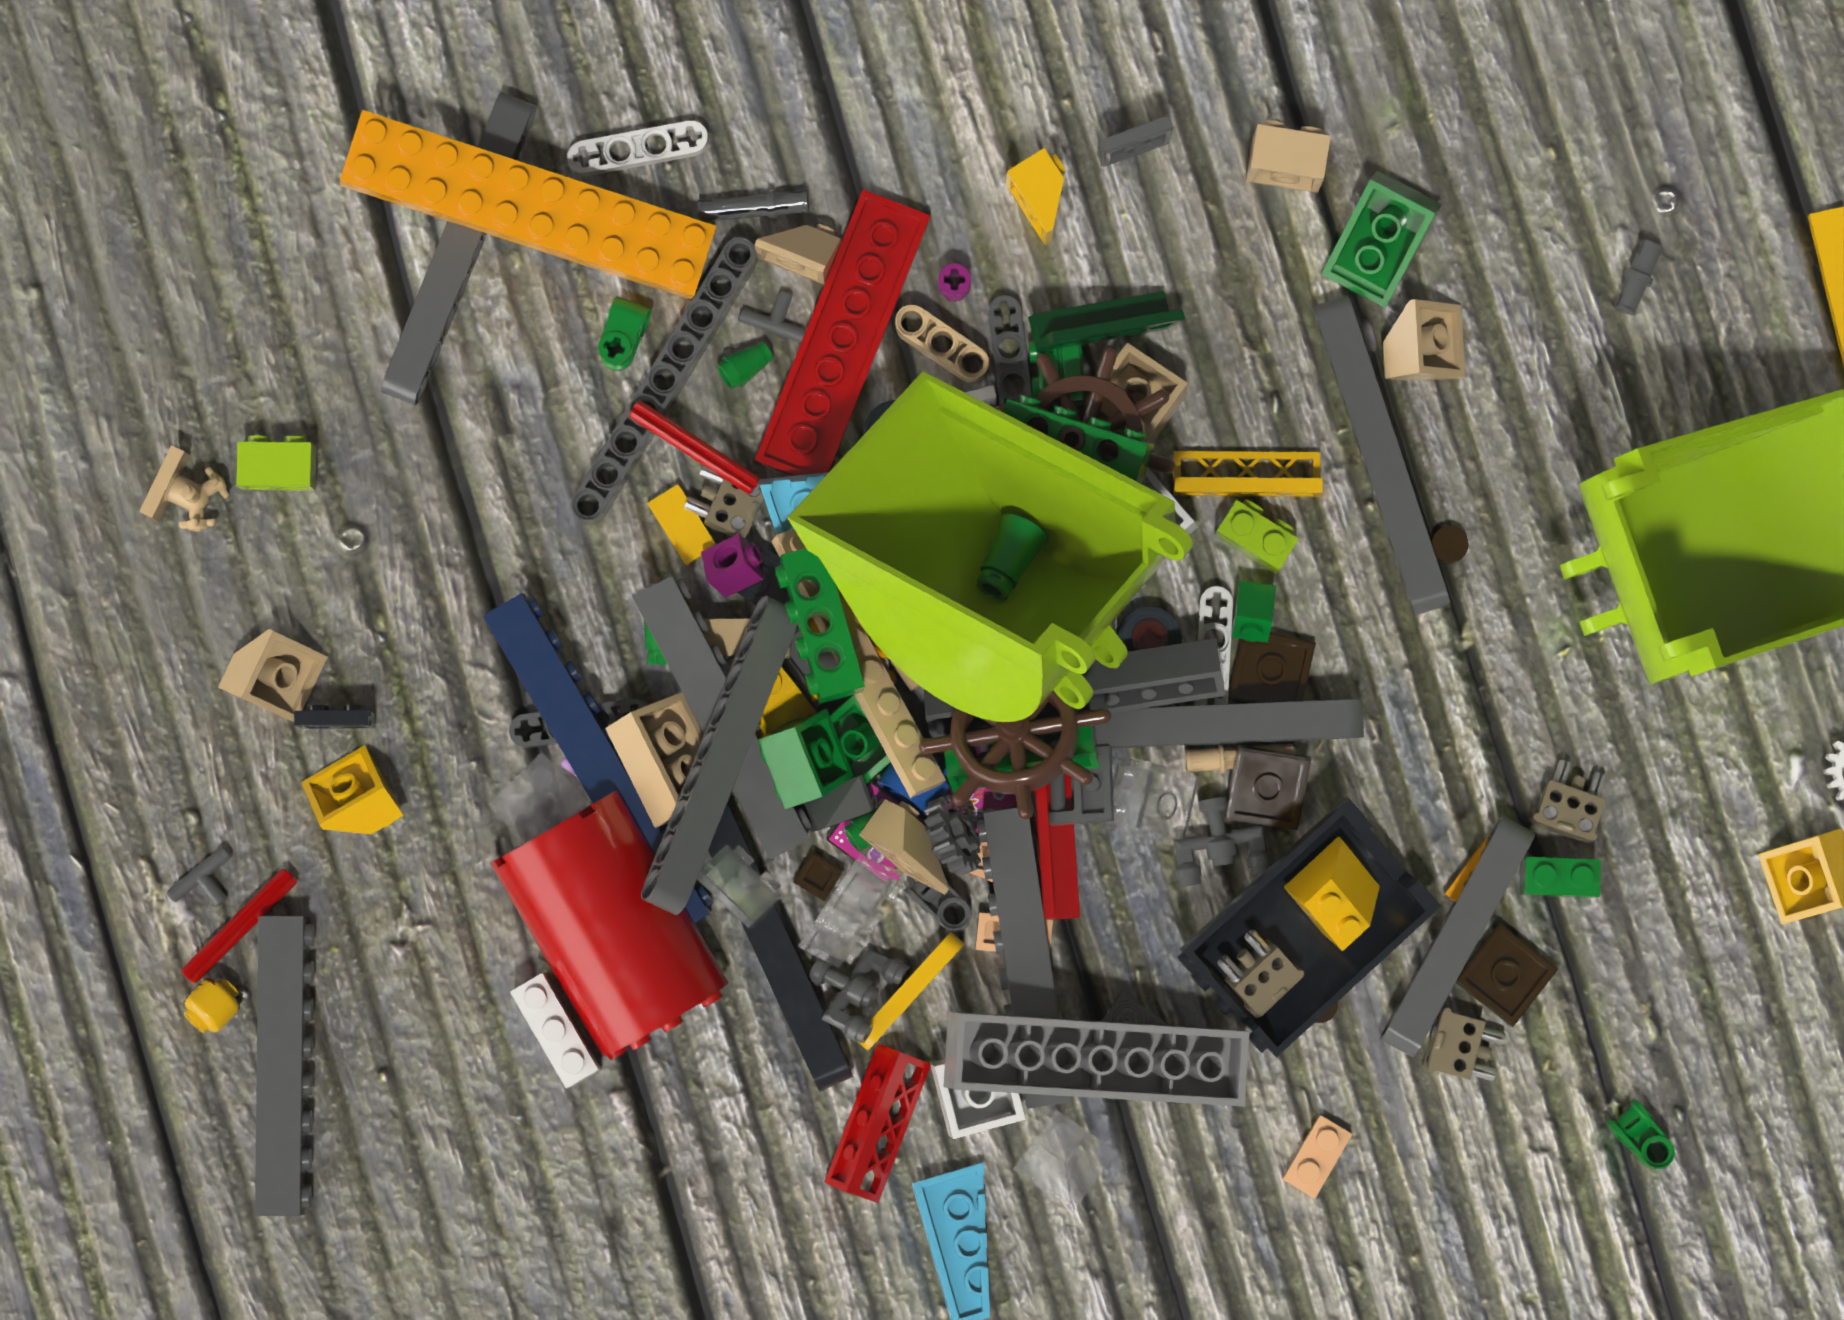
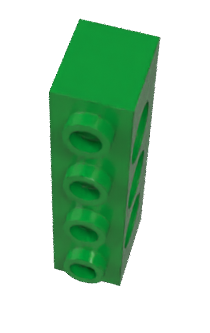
[775,548,865,704]

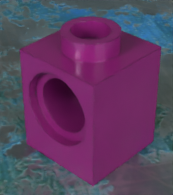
[701,533,763,598]

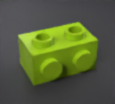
[236,435,316,491]
[1214,499,1299,574]

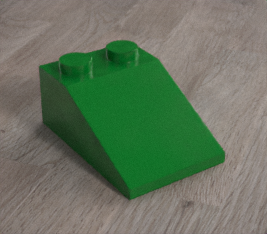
[1321,170,1442,309]
[830,695,891,785]

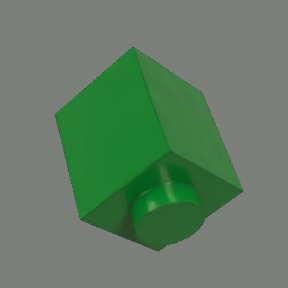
[1231,580,1276,643]

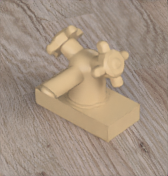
[139,445,229,532]

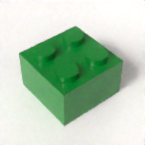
[758,708,854,809]

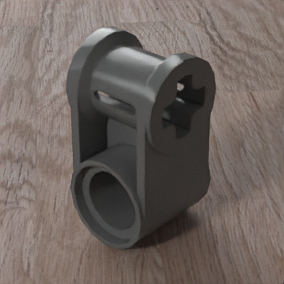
[904,880,972,933]

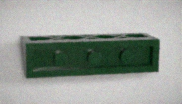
[1028,291,1185,353]

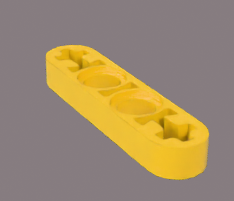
[857,931,965,1051]

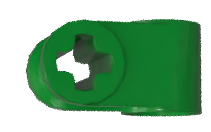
[598,296,652,371]
[1606,1099,1675,1169]

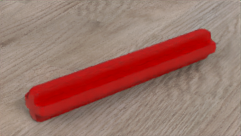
[629,401,760,494]
[181,869,297,983]

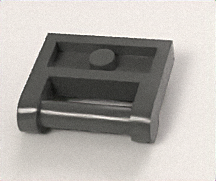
[1048,746,1114,826]

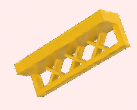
[1173,451,1323,497]

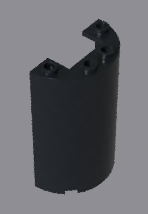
[1177,797,1441,1058]

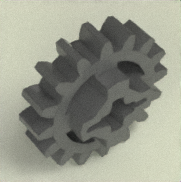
[924,795,981,877]

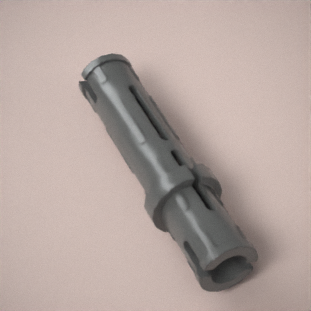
[697,189,809,222]

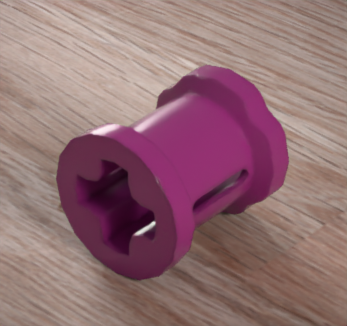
[938,263,971,302]

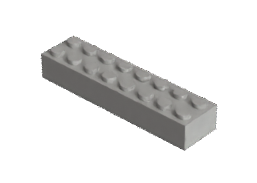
[943,1012,1250,1107]

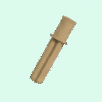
[1185,744,1296,774]

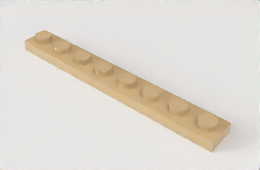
[771,529,946,798]

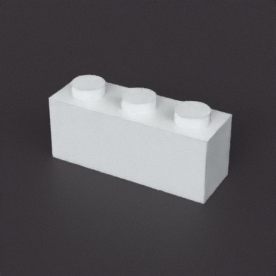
[510,973,602,1089]

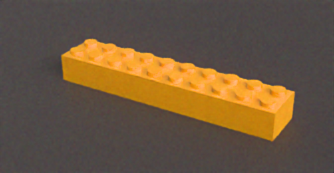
[340,110,716,300]

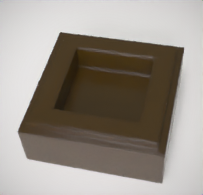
[793,851,844,902]

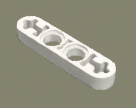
[567,121,708,176]
[1193,586,1233,706]

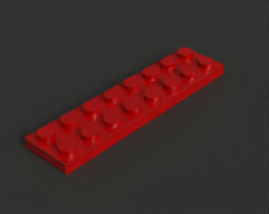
[754,189,931,476]

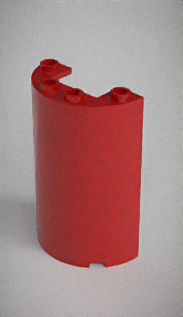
[490,790,729,1060]

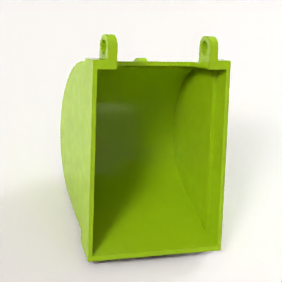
[787,371,1193,722]
[1559,389,1844,686]

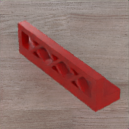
[1034,773,1080,920]
[824,1043,930,1203]

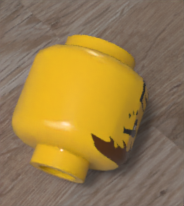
[184,978,240,1033]

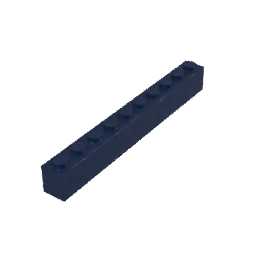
[483,593,713,923]

